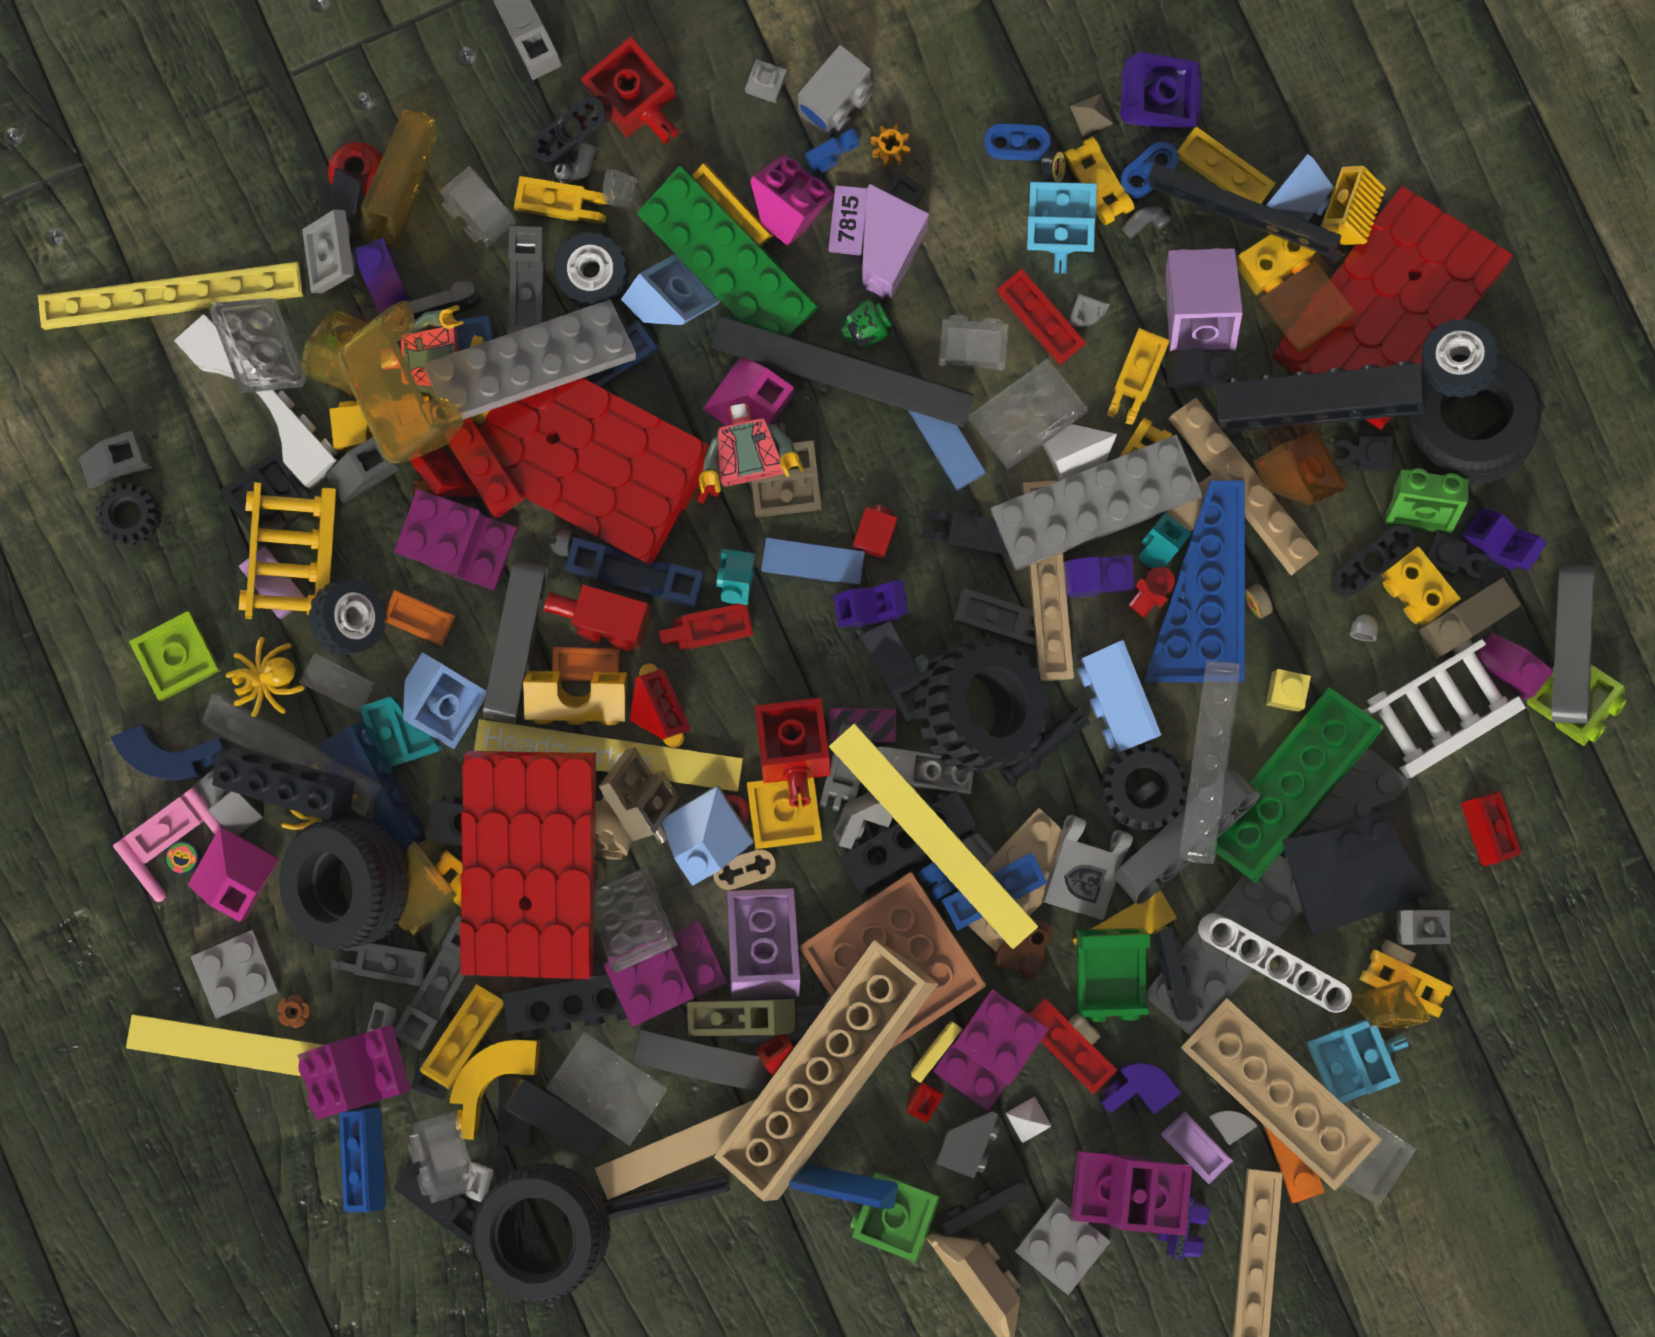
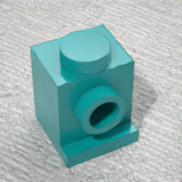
[1138,512,1191,569]
[716,548,755,605]

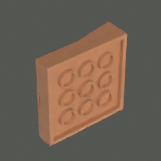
[799,870,988,1050]

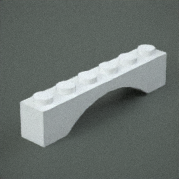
[174,314,339,491]

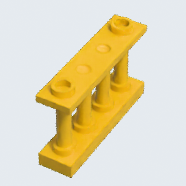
[239,482,336,619]

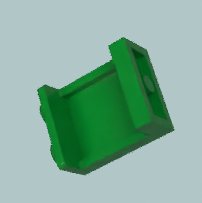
[1076,928,1150,1022]

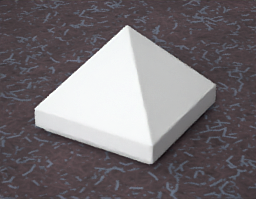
[1005,1096,1051,1143]
[464,1162,497,1202]

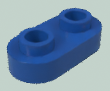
[984,124,1050,161]
[1120,142,1179,198]

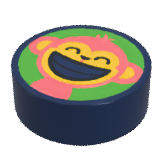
[165,841,201,875]

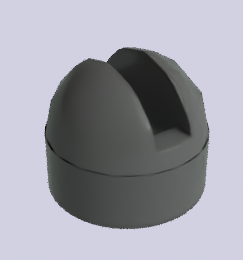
[550,530,576,557]

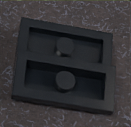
[221,451,312,546]

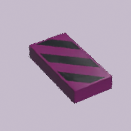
[829,708,896,743]

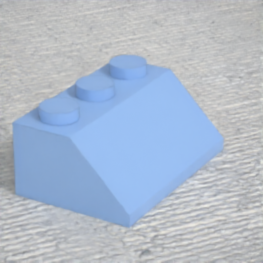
[1077,640,1161,754]

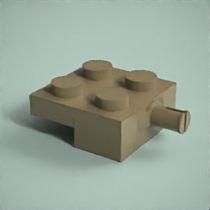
[751,423,822,518]
[598,747,679,844]

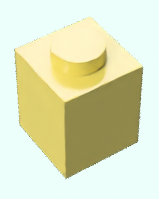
[1265,669,1311,712]

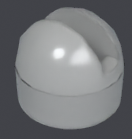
[1350,615,1378,642]

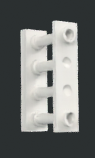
[1363,639,1526,779]

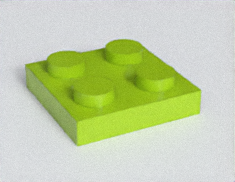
[129,611,221,701]

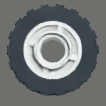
[554,232,629,307]
[1422,318,1499,398]
[308,579,386,655]

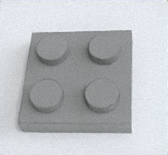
[302,210,355,293]
[190,930,281,1019]
[1014,1197,1111,1295]

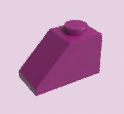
[1475,632,1554,700]

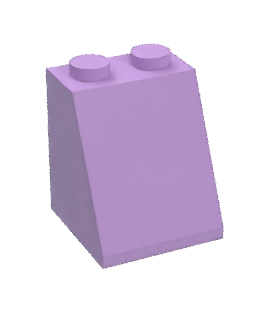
[862,184,929,300]
[1166,248,1243,354]

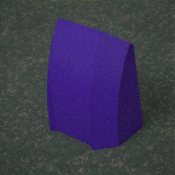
[1119,52,1202,128]

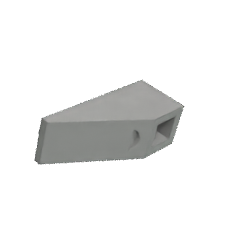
[493,0,561,80]

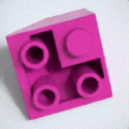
[750,154,835,246]
[703,357,795,426]
[188,826,280,922]

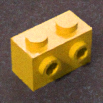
[1236,234,1315,295]
[1381,546,1461,627]

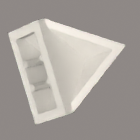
[1040,424,1117,481]

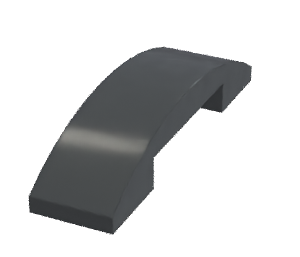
[507,226,544,335]
[394,915,466,1051]
[633,1029,769,1092]

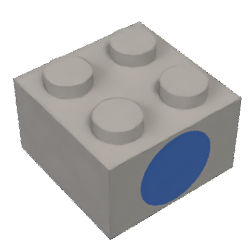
[797,45,872,138]

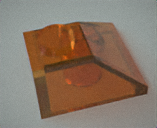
[1253,431,1348,506]

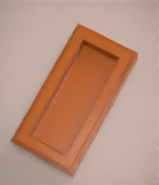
[385,590,457,647]
[552,647,621,682]

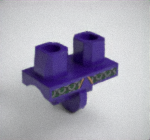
[1157,1197,1210,1260]

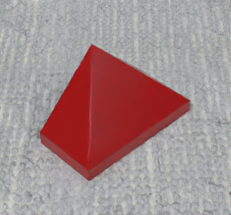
[630,668,691,740]

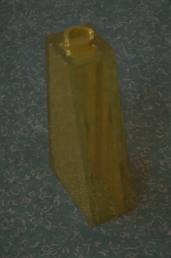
[361,109,437,250]

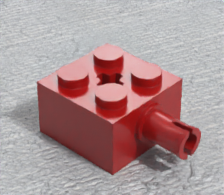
[581,36,680,145]
[544,584,653,652]
[755,698,831,807]

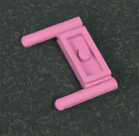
[113,786,226,902]

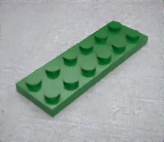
[636,166,819,336]
[1207,687,1384,884]

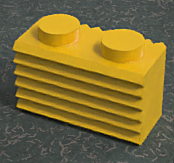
[1321,166,1386,245]

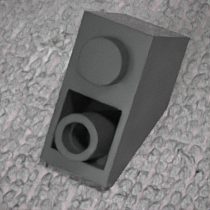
[79,430,153,489]
[326,435,400,504]
[935,1109,1002,1178]

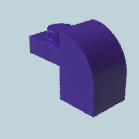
[1462,508,1547,571]
[1064,555,1135,599]
[833,580,908,628]
[1099,1062,1181,1114]

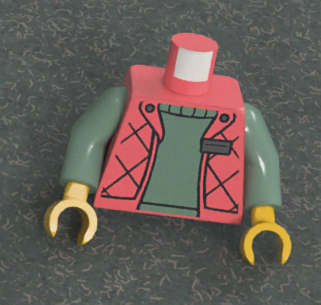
[383,305,463,402]
[699,404,804,493]

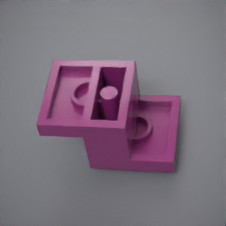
[394,489,518,591]
[604,921,728,1027]
[933,989,1049,1111]
[297,1025,411,1120]
[1070,1150,1193,1236]

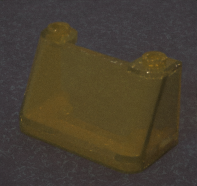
[337,301,464,464]

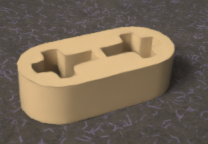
[713,849,776,890]

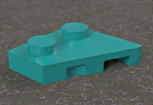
[360,696,443,767]

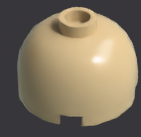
[595,798,632,860]

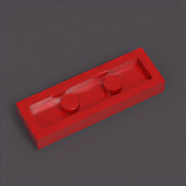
[996,269,1086,366]
[443,417,524,518]
[1028,997,1118,1095]

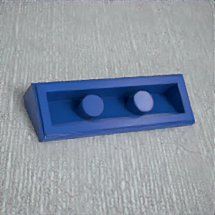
[339,1107,386,1212]
[789,1165,898,1209]

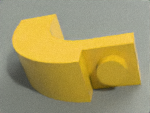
[450,1039,541,1140]

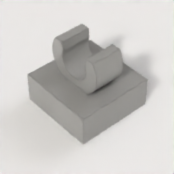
[745,59,787,103]

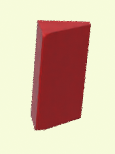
[1461,790,1522,866]

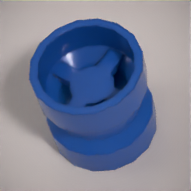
[916,862,956,902]

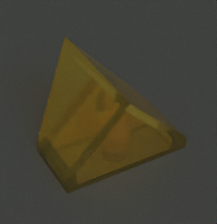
[1351,980,1430,1030]

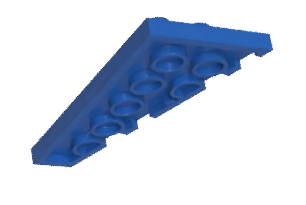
[1143,480,1245,682]

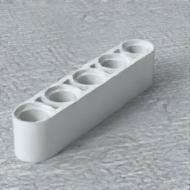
[1198,913,1352,1013]

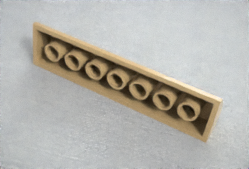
[714,940,938,1201]

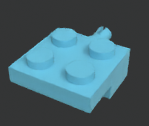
[1027,182,1097,273]
[1306,1017,1409,1103]

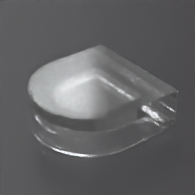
[603,169,637,207]

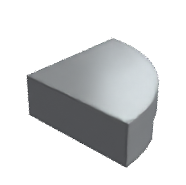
[1069,294,1110,328]
[1209,1111,1257,1145]

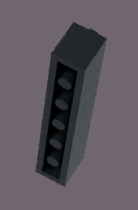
[1217,361,1426,432]

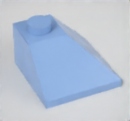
[1266,154,1334,222]
[621,254,720,325]
[403,652,487,749]
[662,785,754,886]

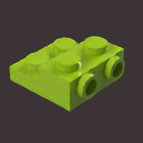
[1527,664,1627,746]

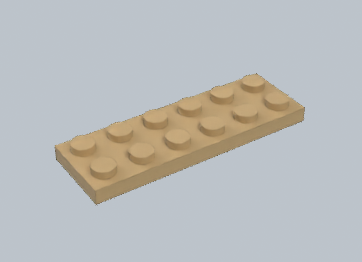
[1181,998,1382,1191]

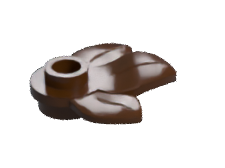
[993,919,1052,979]

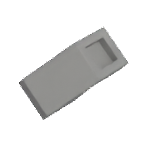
[833,792,893,849]

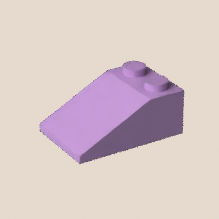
[727,888,800,1000]

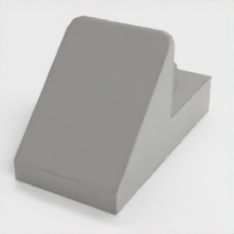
[194,769,263,836]
[1396,910,1451,945]

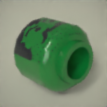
[840,299,892,348]

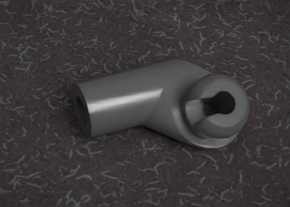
[554,143,596,184]
[1120,205,1170,239]

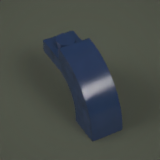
[111,725,230,781]

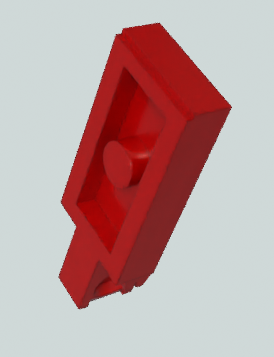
[659,604,754,650]

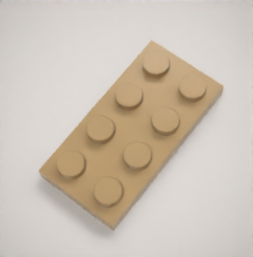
[967,808,1063,952]

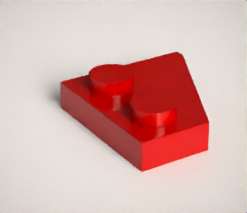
[404,442,481,497]

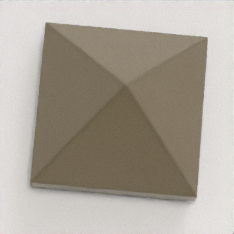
[1070,94,1113,137]

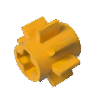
[871,124,911,167]

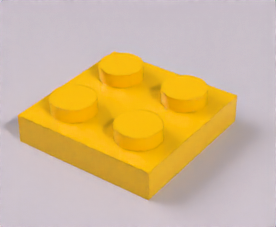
[747,778,822,850]

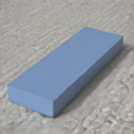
[908,410,986,491]
[761,538,865,586]

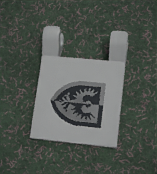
[1042,815,1133,920]

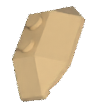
[926,1230,1021,1337]

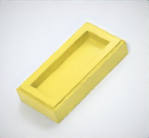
[910,1021,962,1083]

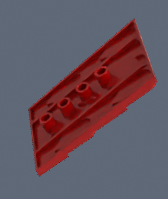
[1273,186,1513,430]
[480,378,710,566]
[460,751,596,979]

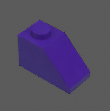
[352,238,411,319]

